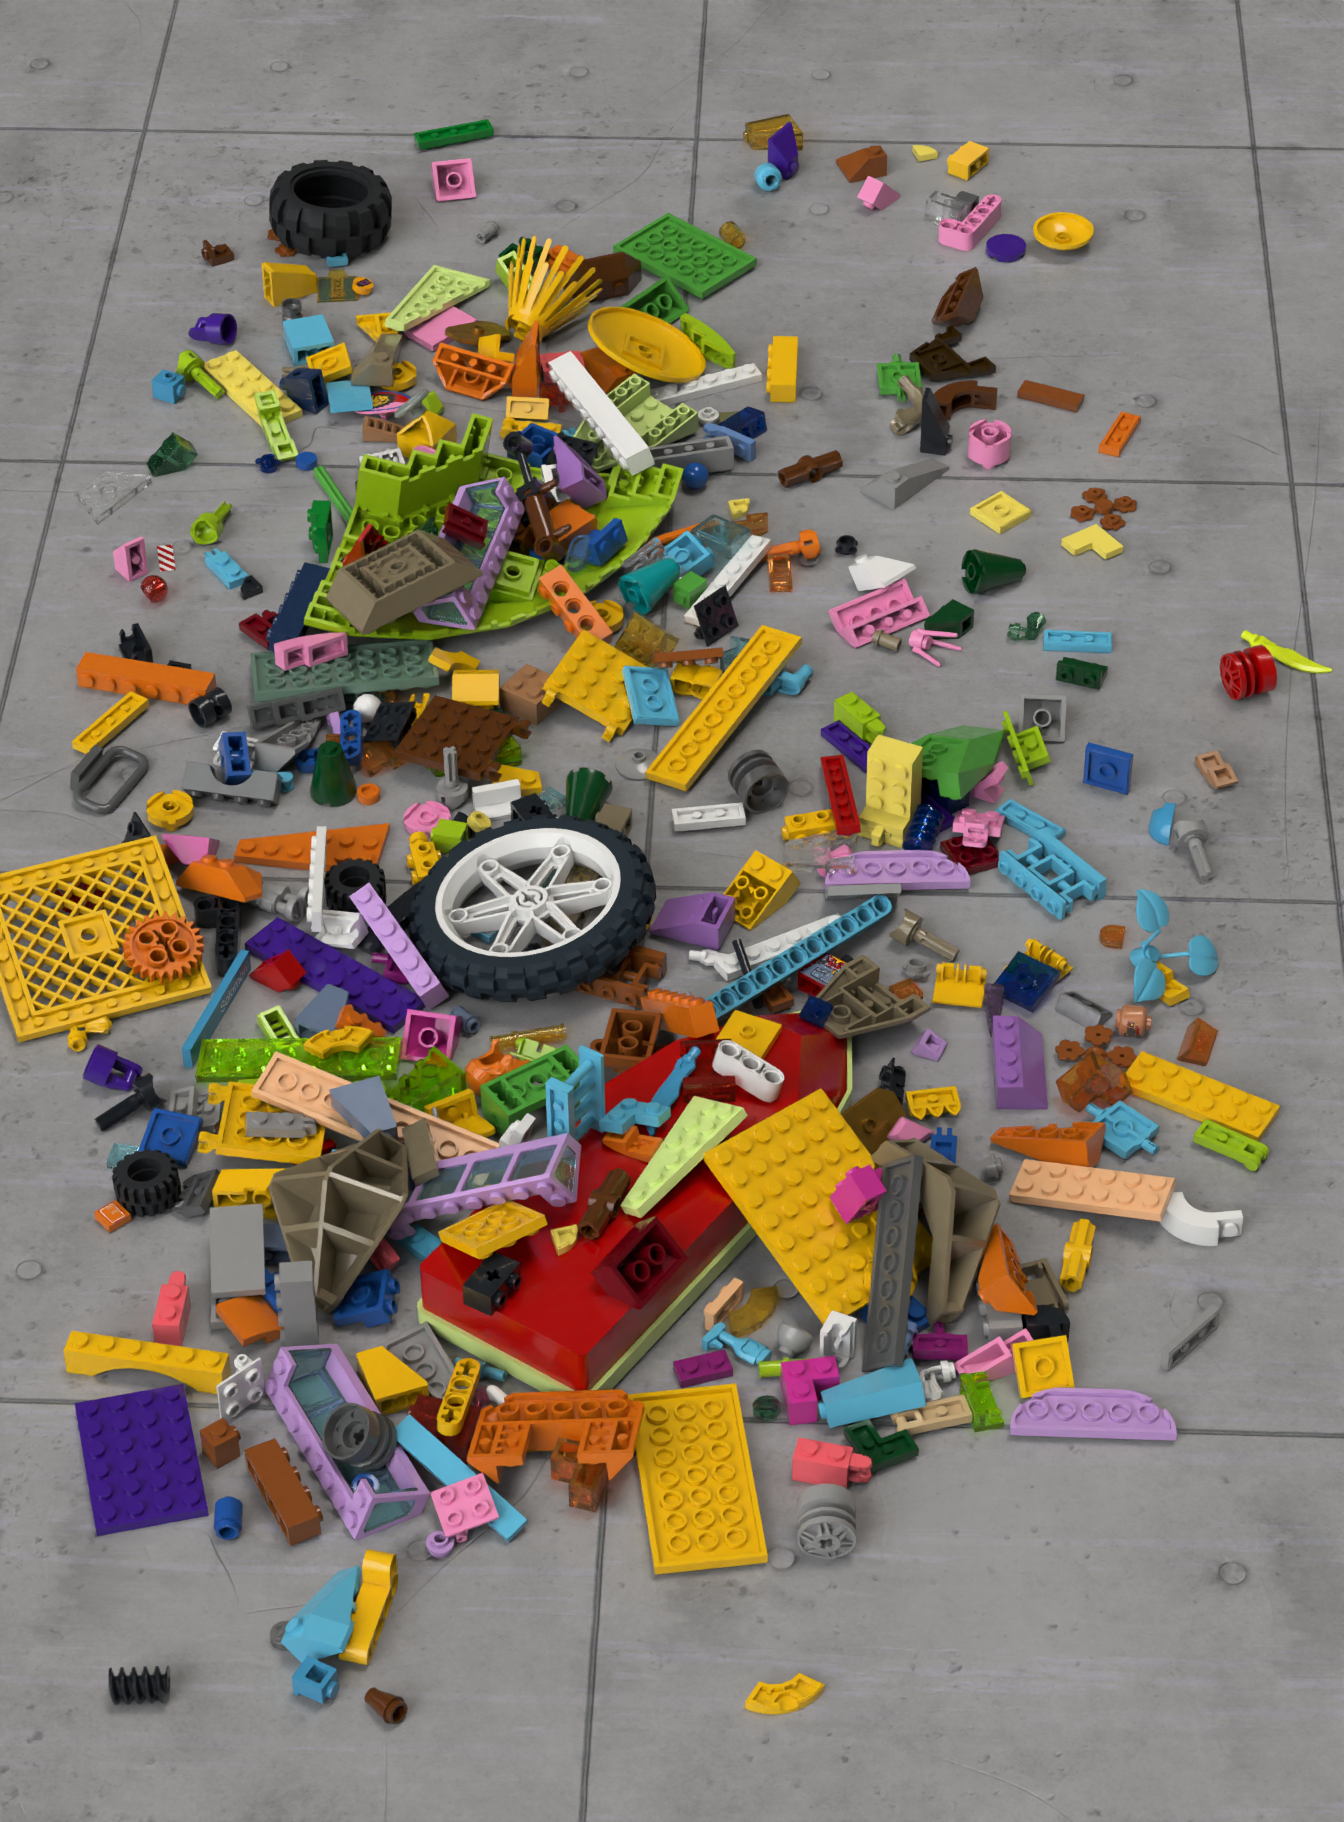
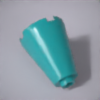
[618,558,680,615]

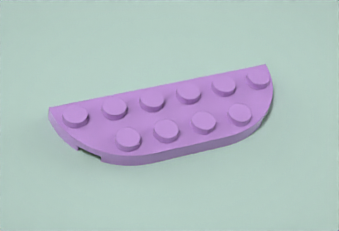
[825,850,971,891]
[1010,1388,1177,1441]

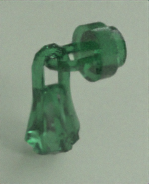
[1007,612,1046,641]

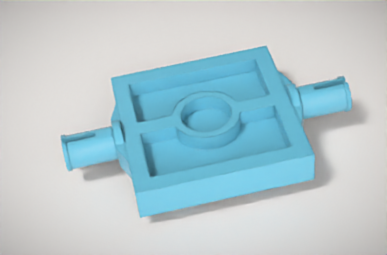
[1086,1100,1160,1159]

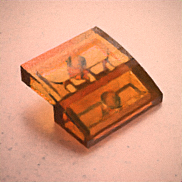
[361,736,407,777]

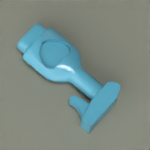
[702,1322,773,1365]

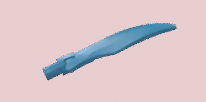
[646,1046,701,1137]

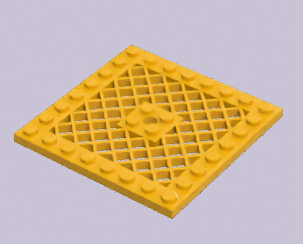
[0,835,212,1043]

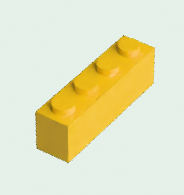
[766,336,798,403]

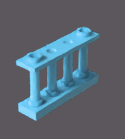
[545,1045,605,1168]

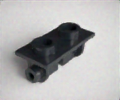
[879,1058,906,1105]

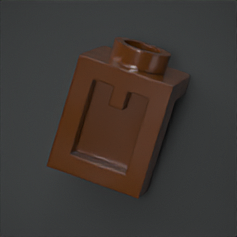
[201,240,234,267]

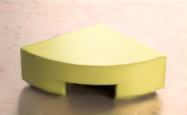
[912,145,938,162]
[728,498,750,520]
[551,1224,578,1255]

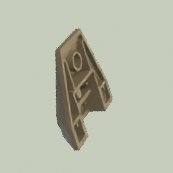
[805,955,931,1039]

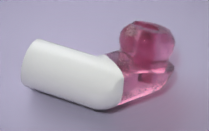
[473,1385,508,1406]

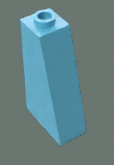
[818,1358,926,1428]

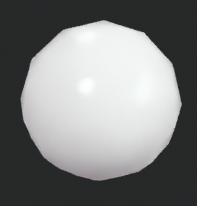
[353,694,381,723]

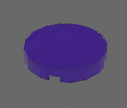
[986,234,1026,262]

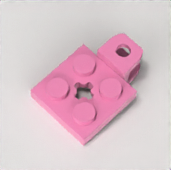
[952,808,1005,848]

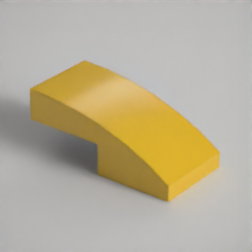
[1156,961,1190,1006]

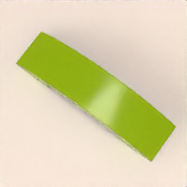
[254,389,298,462]

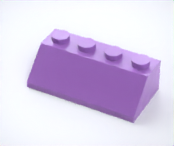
[991,1016,1048,1109]

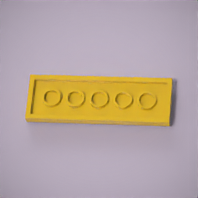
[1118,1051,1280,1142]

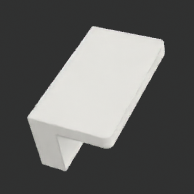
[472,779,521,821]

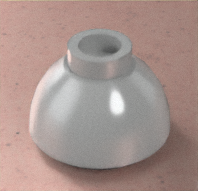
[777,1322,814,1358]

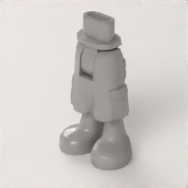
[248,880,309,922]

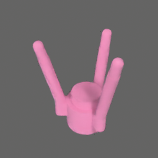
[909,628,962,667]

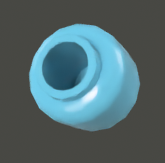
[754,163,782,191]

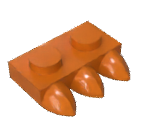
[335,1004,387,1053]

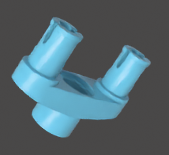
[763,664,813,697]

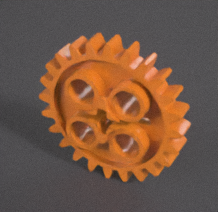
[123,911,204,984]

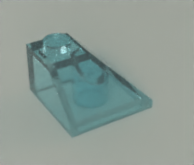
[691,514,751,560]

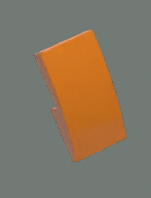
[602,1126,663,1162]

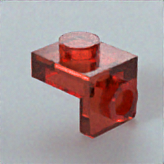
[539,382,569,413]

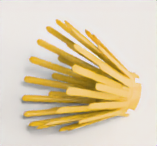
[504,236,603,343]

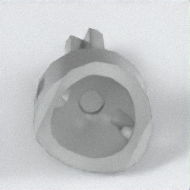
[436,746,468,810]
[1173,820,1214,881]

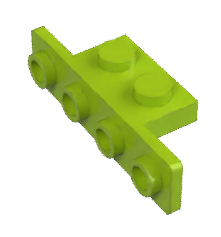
[1001,710,1051,786]

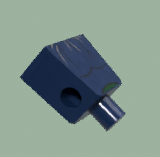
[279,368,329,414]

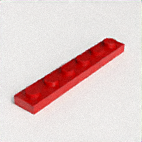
[820,755,861,836]

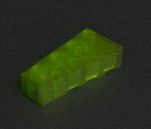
[385,1046,467,1113]

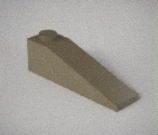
[351,334,403,386]

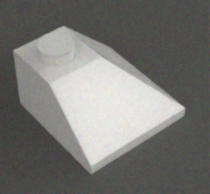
[848,554,916,591]

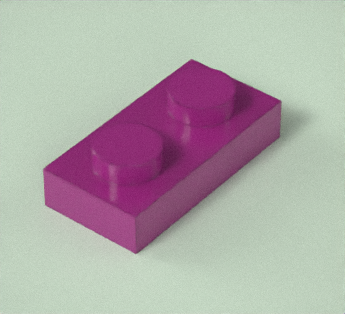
[673,1349,733,1388]

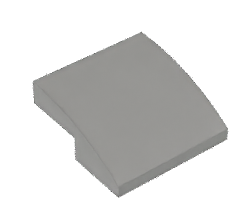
[169,1085,225,1132]

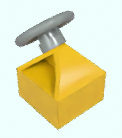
[394,389,457,458]

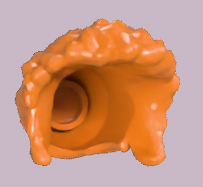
[464,1038,530,1097]

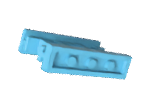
[998,828,1107,920]

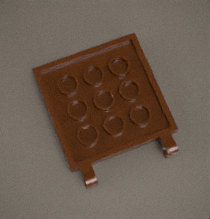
[394,695,532,782]

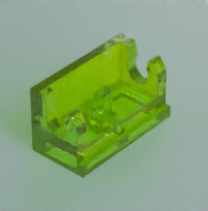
[959,1372,1004,1432]

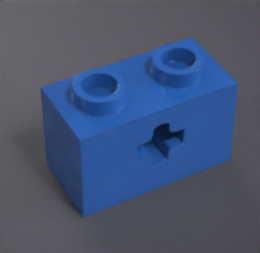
[218,731,251,786]

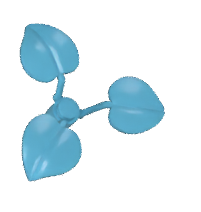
[1130,889,1218,1002]

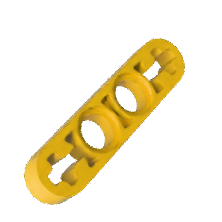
[437,1358,480,1436]

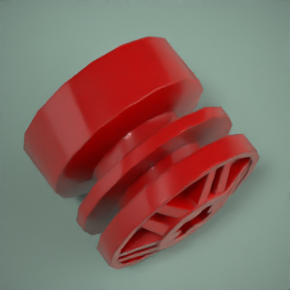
[1220,644,1277,701]

